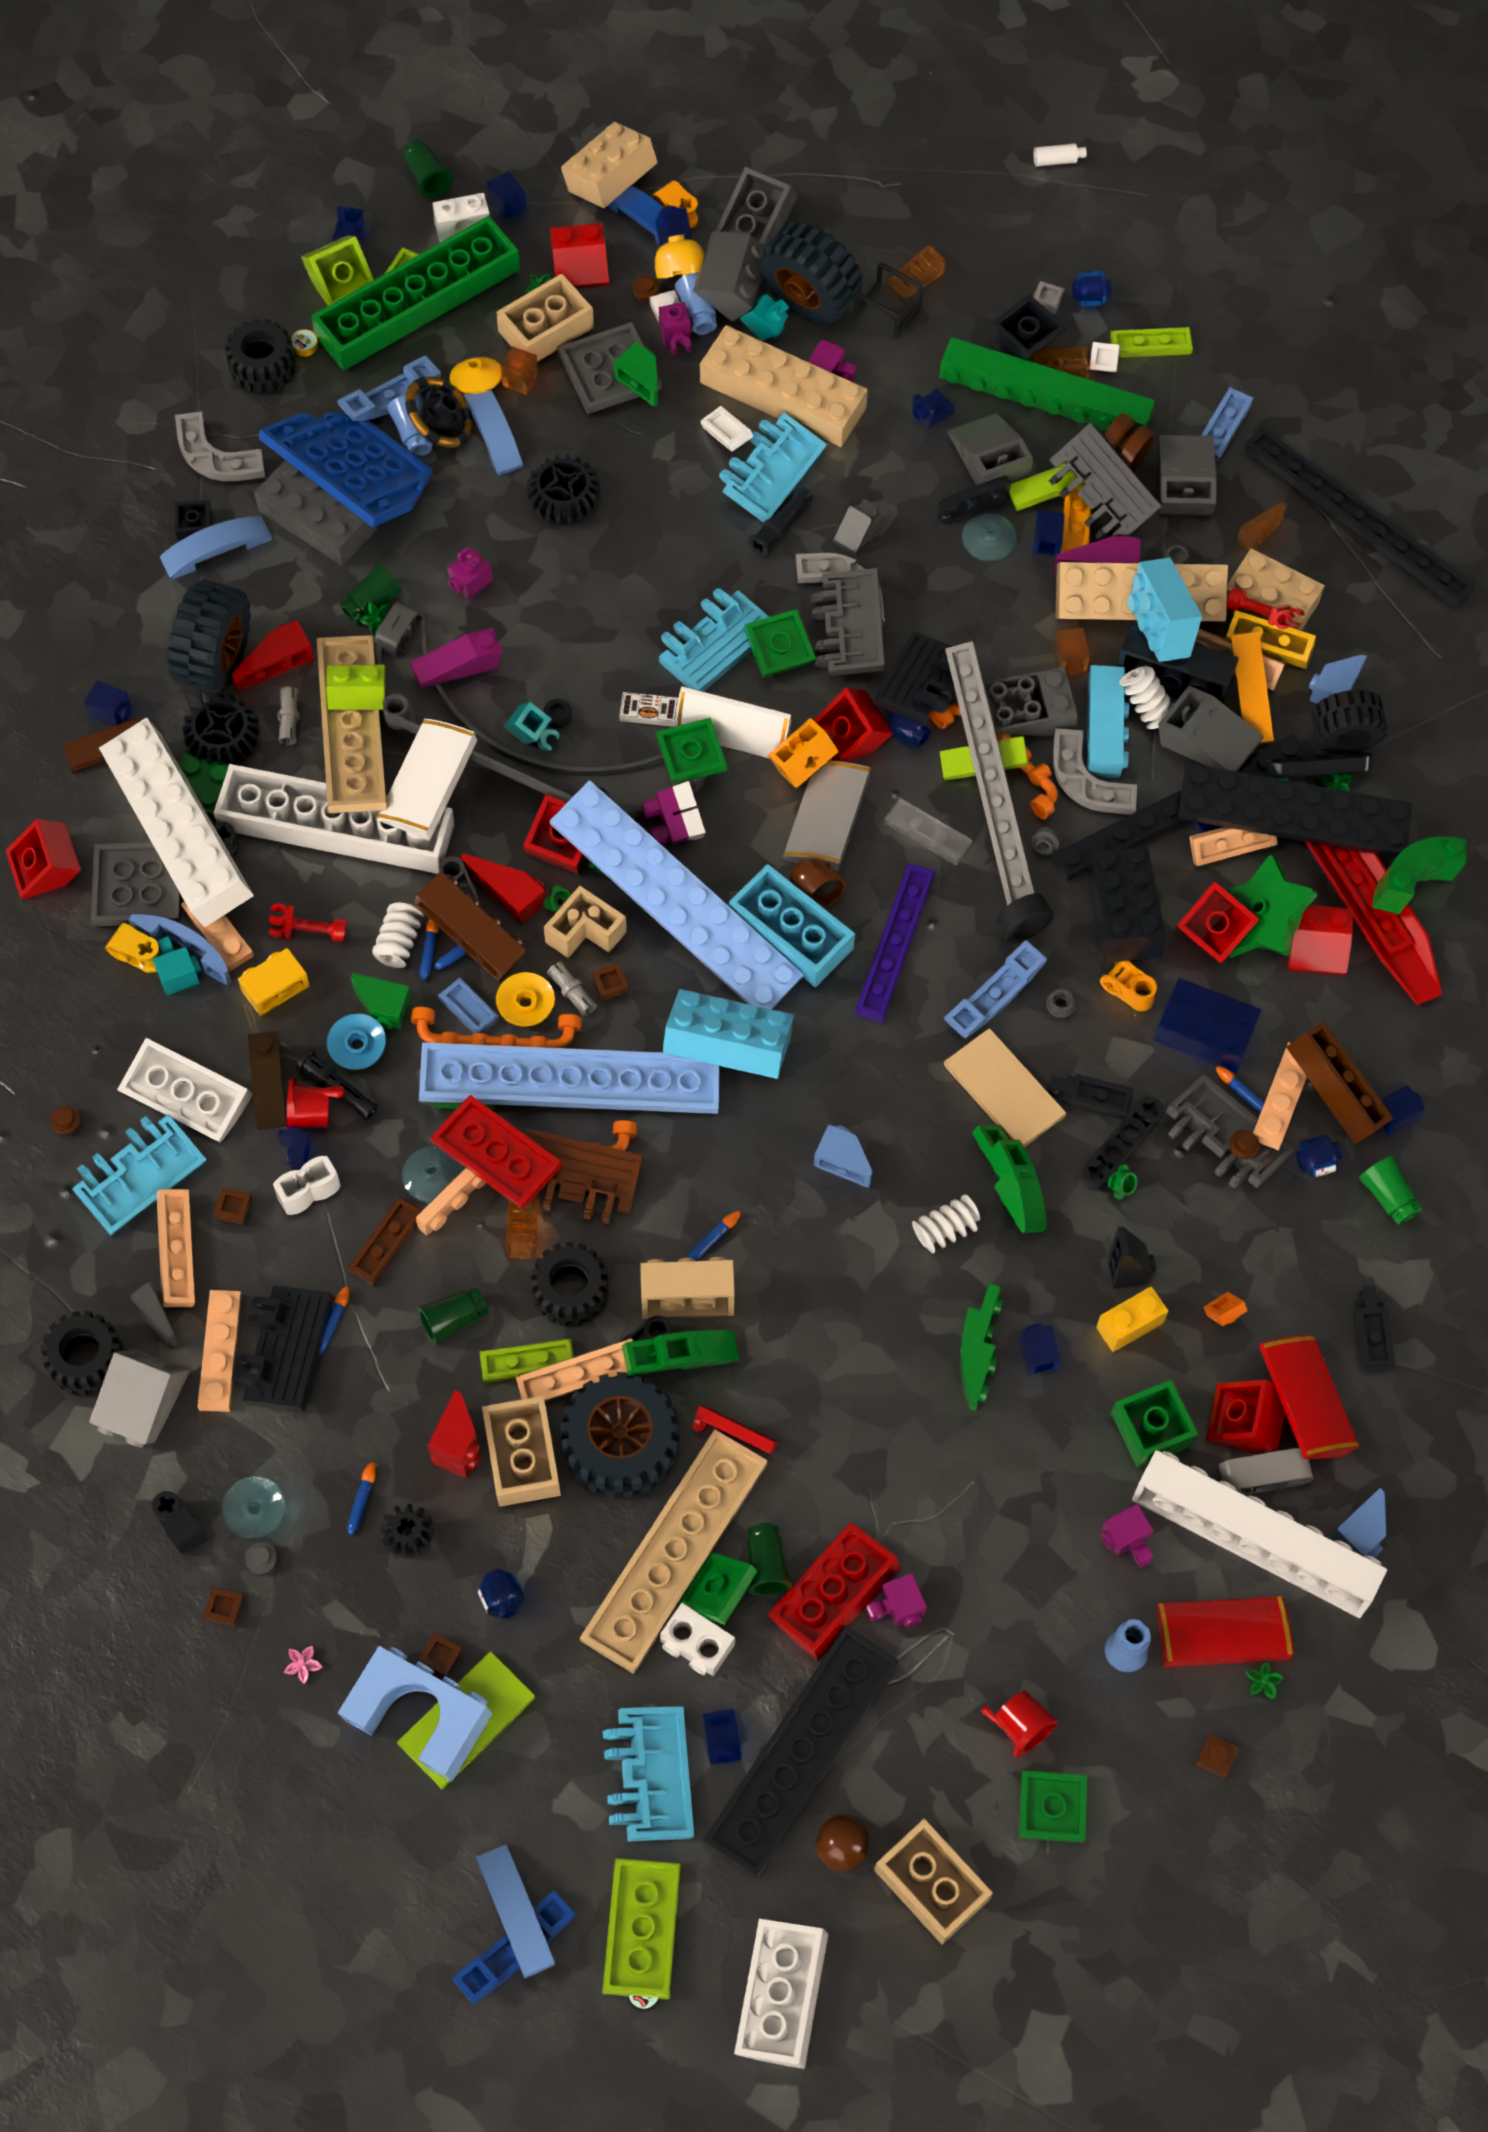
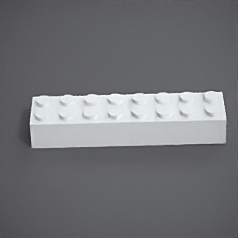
[99,717,254,927]
[214,764,455,874]
[1132,1450,1387,1618]

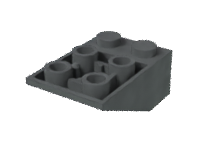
[948,413,1033,486]
[1158,435,1216,515]
[983,666,1077,736]
[1158,686,1263,772]

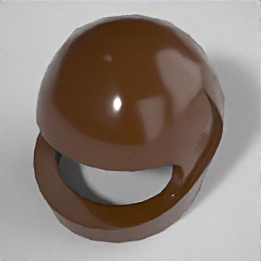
[789,857,847,908]
[815,1815,869,1872]

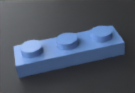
[1201,387,1254,462]

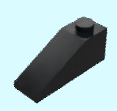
[1107,1227,1156,1289]

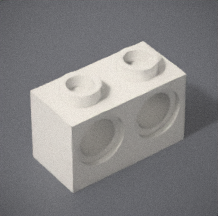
[660,1603,735,1677]

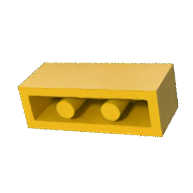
[1226,610,1316,669]

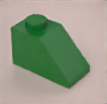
[614,342,658,407]
[351,973,411,1030]

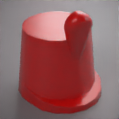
[286,1078,345,1129]
[981,1690,1058,1759]

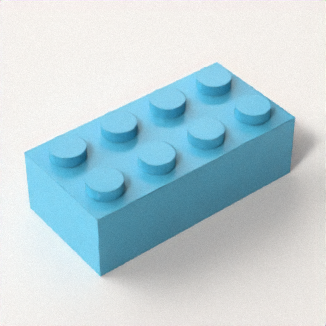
[729,864,855,988]
[663,989,794,1079]

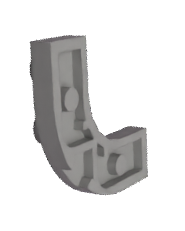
[175,411,265,481]
[796,553,885,626]
[1052,728,1137,815]

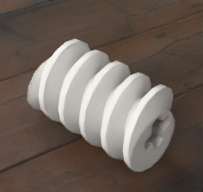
[1119,666,1174,729]
[372,903,425,968]
[912,1194,980,1254]

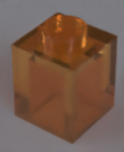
[501,346,538,395]
[1053,628,1090,674]

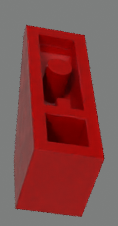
[232,620,314,693]
[460,854,546,925]

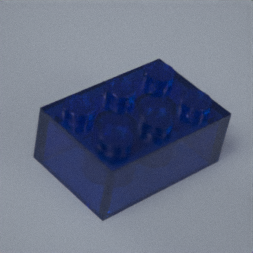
[1154,978,1262,1073]

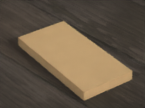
[944,1028,1066,1148]

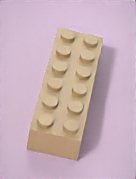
[700,325,868,447]
[1056,562,1228,622]

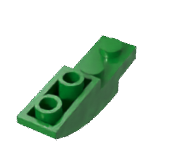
[972,1125,1047,1233]
[960,1283,1004,1411]
[622,1330,740,1376]

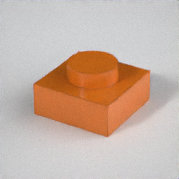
[1204,1292,1248,1326]

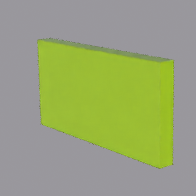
[397,1651,536,1790]
[602,1858,681,2000]

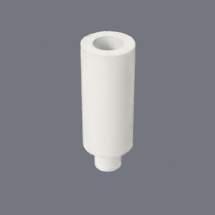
[1033,144,1086,167]

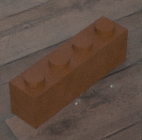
[413,871,526,982]
[1286,1021,1394,1144]

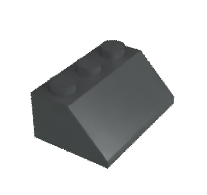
[693,231,765,322]

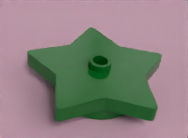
[1226,855,1318,958]

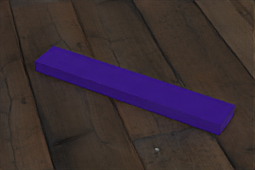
[855,863,935,1023]

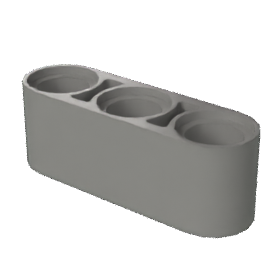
[1218,1448,1314,1495]

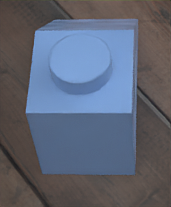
[1309,654,1367,704]
[814,1124,872,1188]
[1331,1488,1386,1558]

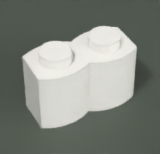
[273,1156,341,1215]

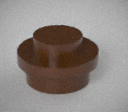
[632,276,659,302]
[50,1106,81,1135]
[1230,1130,1260,1159]

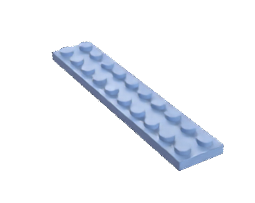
[550,780,804,1010]
[419,1042,719,1114]

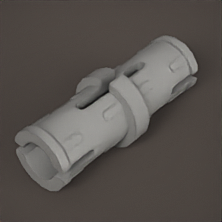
[277,687,300,745]
[547,962,597,1017]

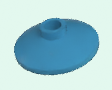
[327,1014,386,1070]

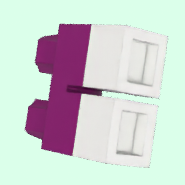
[641,781,706,846]

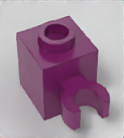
[659,302,691,355]
[807,339,857,382]
[448,547,493,599]
[1101,1504,1154,1568]
[866,1573,927,1628]

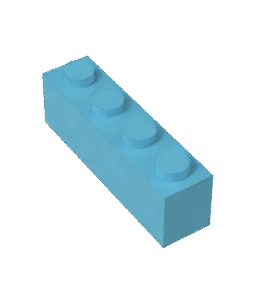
[1086,665,1129,779]

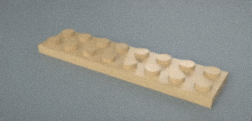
[317,635,386,813]
[580,1429,768,1674]

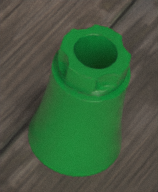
[1358,1155,1422,1225]

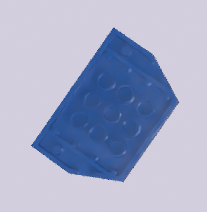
[258,412,432,528]

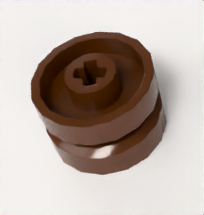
[1103,412,1156,472]

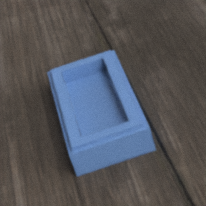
[438,977,499,1034]

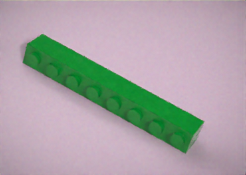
[939,337,1155,431]

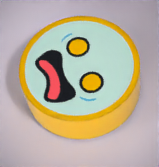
[291,329,318,357]

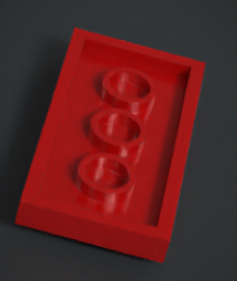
[430,1095,562,1210]

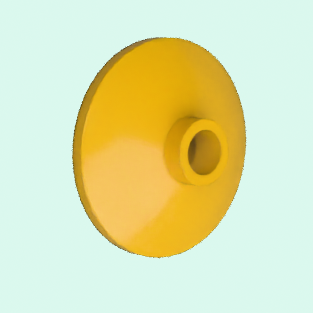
[450,357,503,394]
[496,972,555,1027]

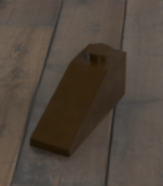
[248,1031,287,1130]

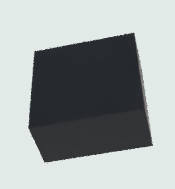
[175,500,212,541]

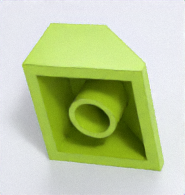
[301,235,374,306]
[326,664,386,710]

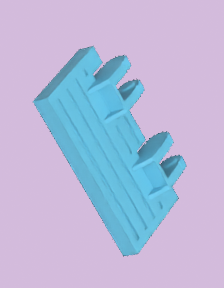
[719,412,827,522]
[659,588,769,692]
[72,1114,207,1236]
[603,1706,694,1841]

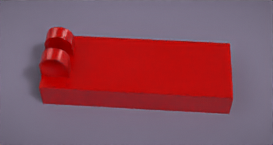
[692,1406,779,1454]

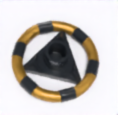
[405,376,474,448]

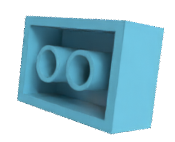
[1127,558,1202,662]

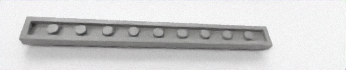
[945,641,1035,905]

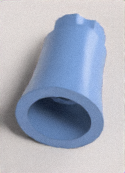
[675,272,717,335]
[387,394,433,457]
[1105,1619,1151,1672]

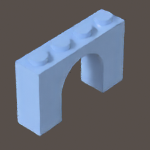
[338,1646,493,1782]

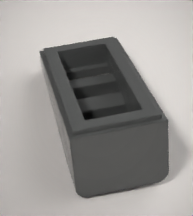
[131,1282,177,1349]

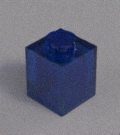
[487,171,527,220]
[655,206,692,246]
[1032,510,1065,556]
[83,680,132,727]
[1381,1085,1425,1136]
[1019,1324,1061,1375]

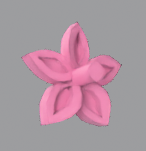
[284,1645,323,1684]

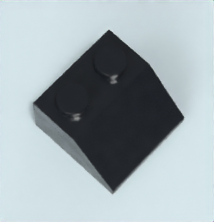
[989,294,1067,359]

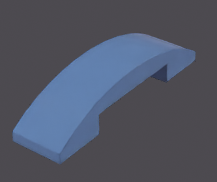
[338,355,441,421]
[461,389,523,476]
[160,516,273,580]
[129,914,232,987]
[944,940,1047,1039]
[476,1844,555,1979]

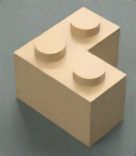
[544,885,627,958]

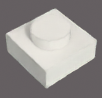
[650,290,680,323]
[1090,342,1120,373]

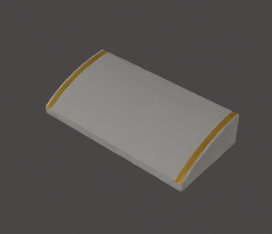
[783,761,870,871]

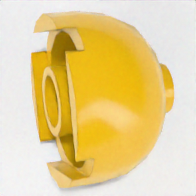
[655,234,705,278]

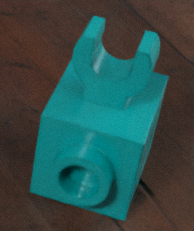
[740,294,789,341]
[503,702,560,751]
[153,936,201,996]

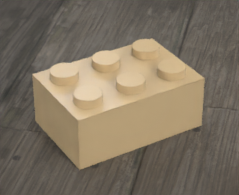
[561,122,657,208]
[497,274,594,366]
[1226,548,1325,631]
[640,1257,735,1319]
[482,1396,561,1507]
[874,1819,993,1945]

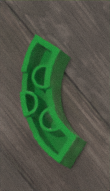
[1372,836,1467,914]

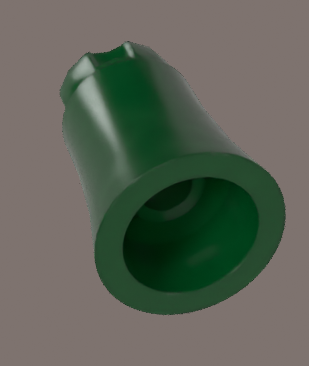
[403,140,453,198]
[339,564,402,625]
[417,1287,489,1345]
[747,1523,792,1596]

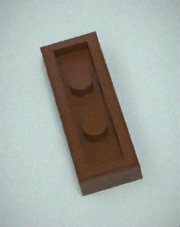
[62,716,144,772]
[348,1196,423,1287]

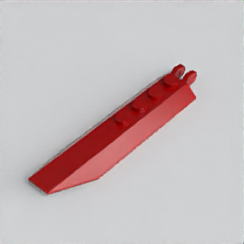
[1305,842,1442,1006]

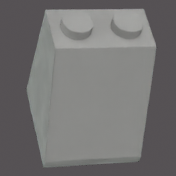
[89,1348,190,1447]

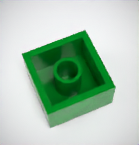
[1111,1379,1199,1469]

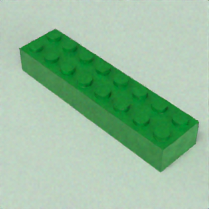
[311,215,520,371]

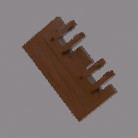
[524,1128,643,1225]

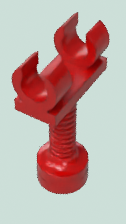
[1227,587,1305,629]
[268,903,347,943]

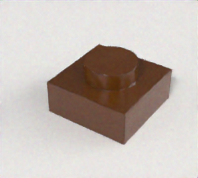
[592,963,630,1001]
[213,1187,252,1225]
[203,1587,244,1627]
[418,1632,463,1677]
[1195,1733,1239,1779]

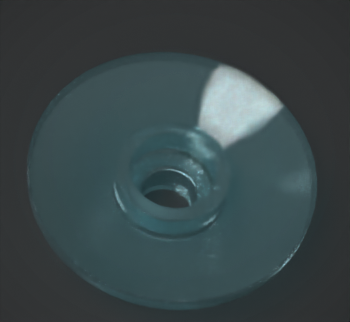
[962,513,1016,561]
[402,1146,462,1203]
[222,1476,286,1538]

